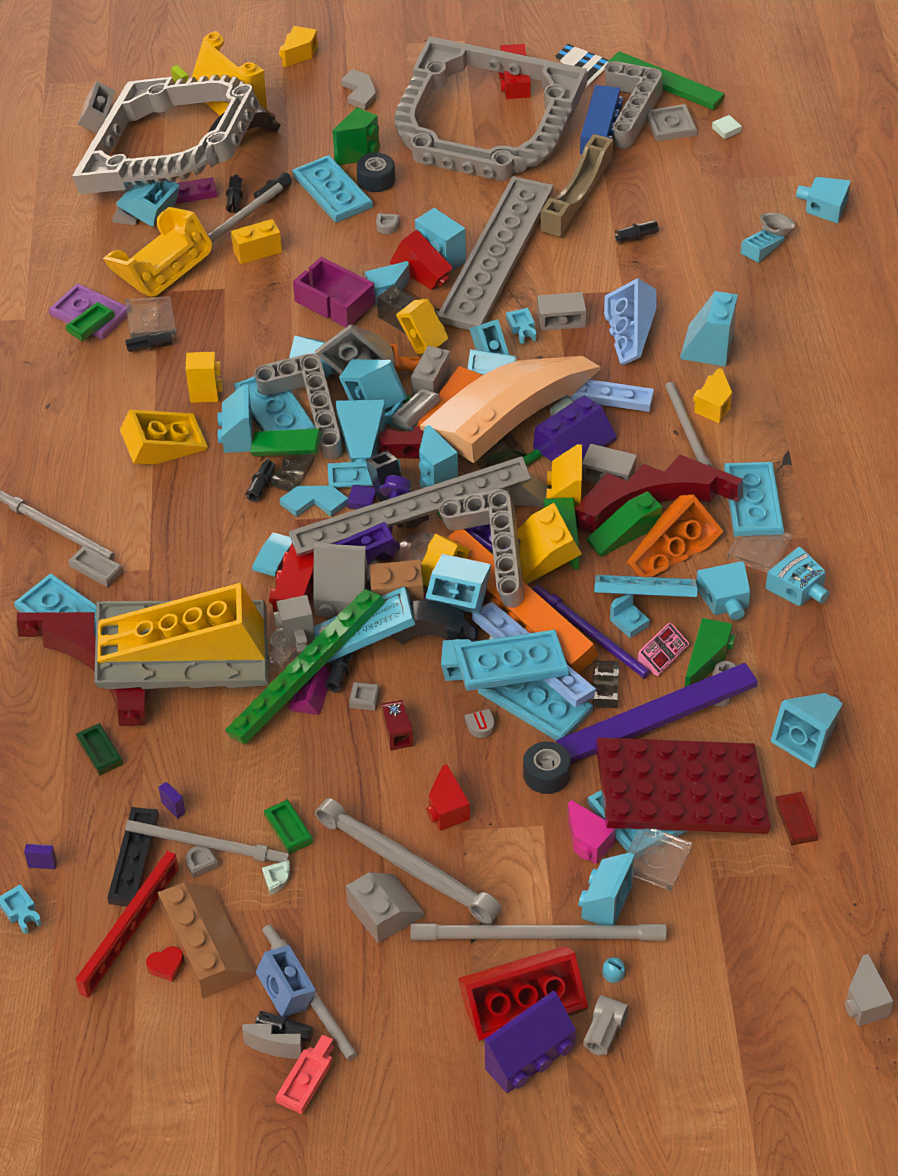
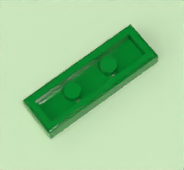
[250,429,322,456]

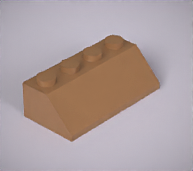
[158,882,255,999]

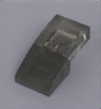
[271,454,315,492]
[591,660,619,708]

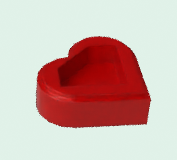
[146,946,183,982]

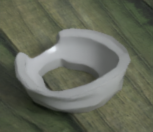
[760,213,795,236]

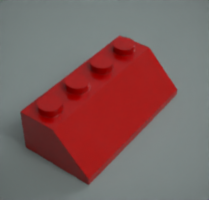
[458,946,588,1041]

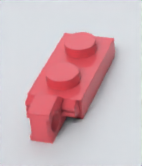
[276,1035,334,1115]

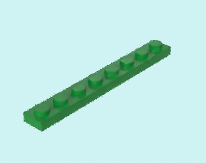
[225,589,385,745]

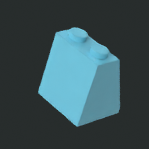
[680,291,738,367]

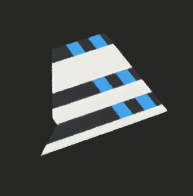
[555,44,609,88]

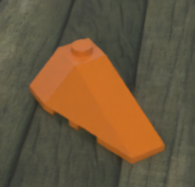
[626,495,724,577]

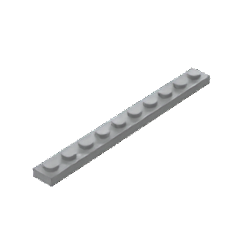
[289,456,531,557]

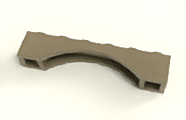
[541,134,613,237]

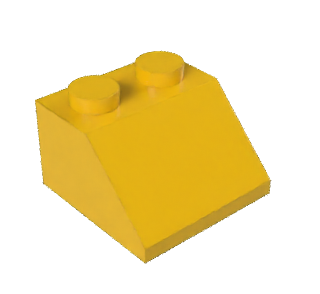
[546,444,582,508]

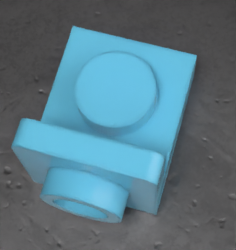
[610,594,650,638]

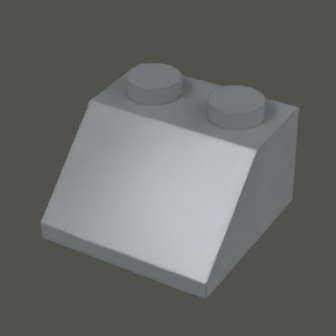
[346,872,425,943]

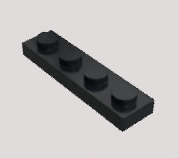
[107,807,159,906]

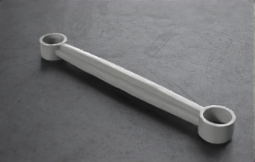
[315,798,502,925]

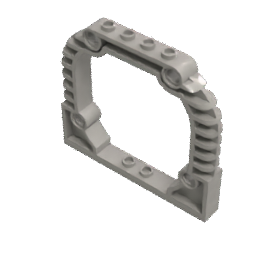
[395,36,587,181]
[72,75,259,194]

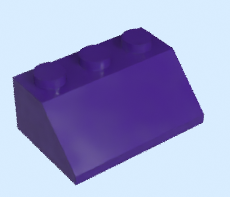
[533,395,617,462]
[485,991,576,1093]

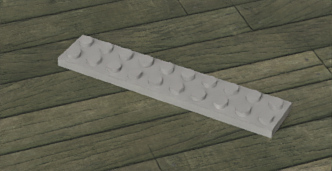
[437,176,554,330]

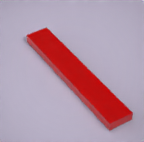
[75,850,179,998]

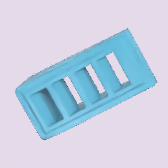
[741,230,785,263]

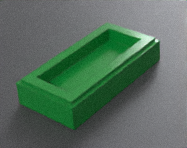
[65,302,115,341]
[264,799,313,855]

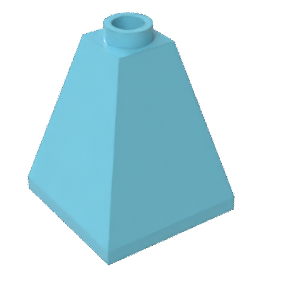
[336,400,386,462]
[770,693,843,768]

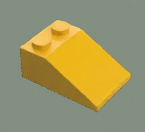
[120,409,208,465]
[508,503,582,584]

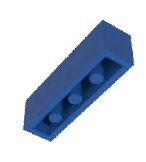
[580,85,623,154]

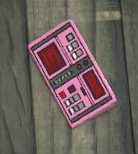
[638,622,690,677]

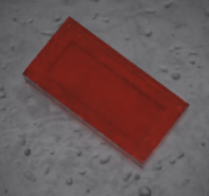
[775,792,818,846]

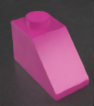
[567,800,616,864]

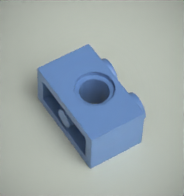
[256,945,316,1017]

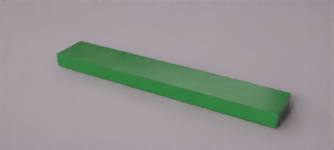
[608,51,724,110]

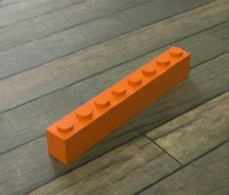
[447,529,598,674]

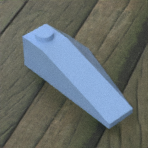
[604,278,656,366]

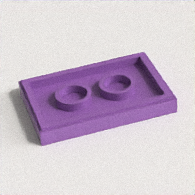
[49,283,131,340]

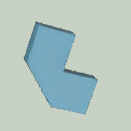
[280,486,348,517]

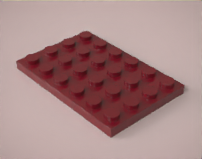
[596,737,771,834]

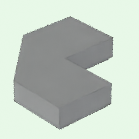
[341,69,376,110]

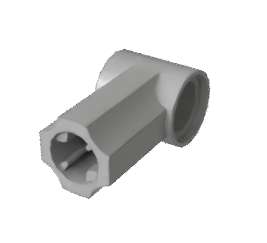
[583,995,629,1056]

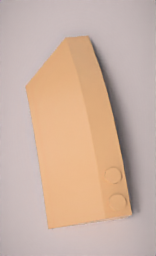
[420,356,601,463]

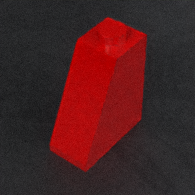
[389,229,453,290]

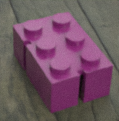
[293,257,376,327]

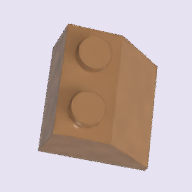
[369,560,425,602]

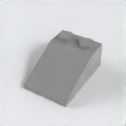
[315,324,396,374]
[314,543,369,618]

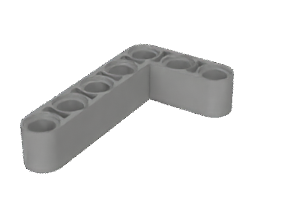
[604,61,663,149]
[254,353,343,459]
[439,489,524,608]

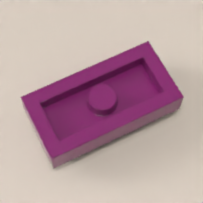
[175,177,217,204]

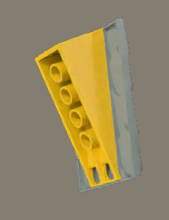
[94,583,269,689]

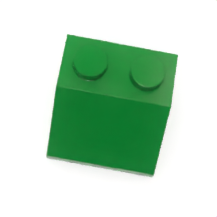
[332,107,380,165]

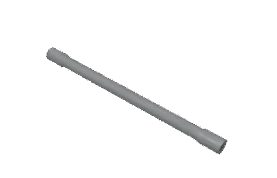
[411,923,666,941]

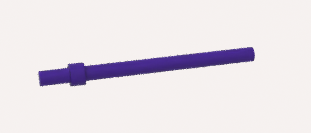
[533,585,650,679]

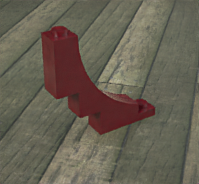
[574,455,743,533]
[16,612,146,727]

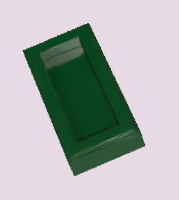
[76,723,123,776]

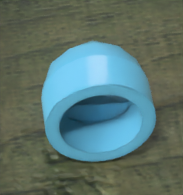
[602,957,625,983]

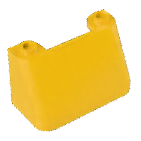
[191,31,268,116]
[103,207,212,297]

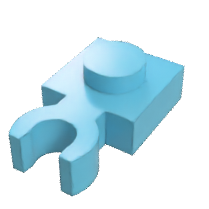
[506,308,536,344]
[0,885,42,934]

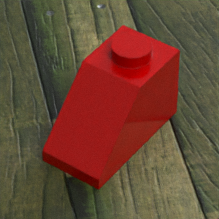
[426,764,470,831]

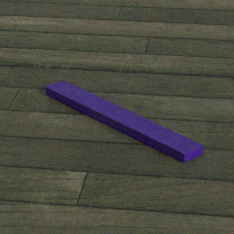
[556,663,758,763]

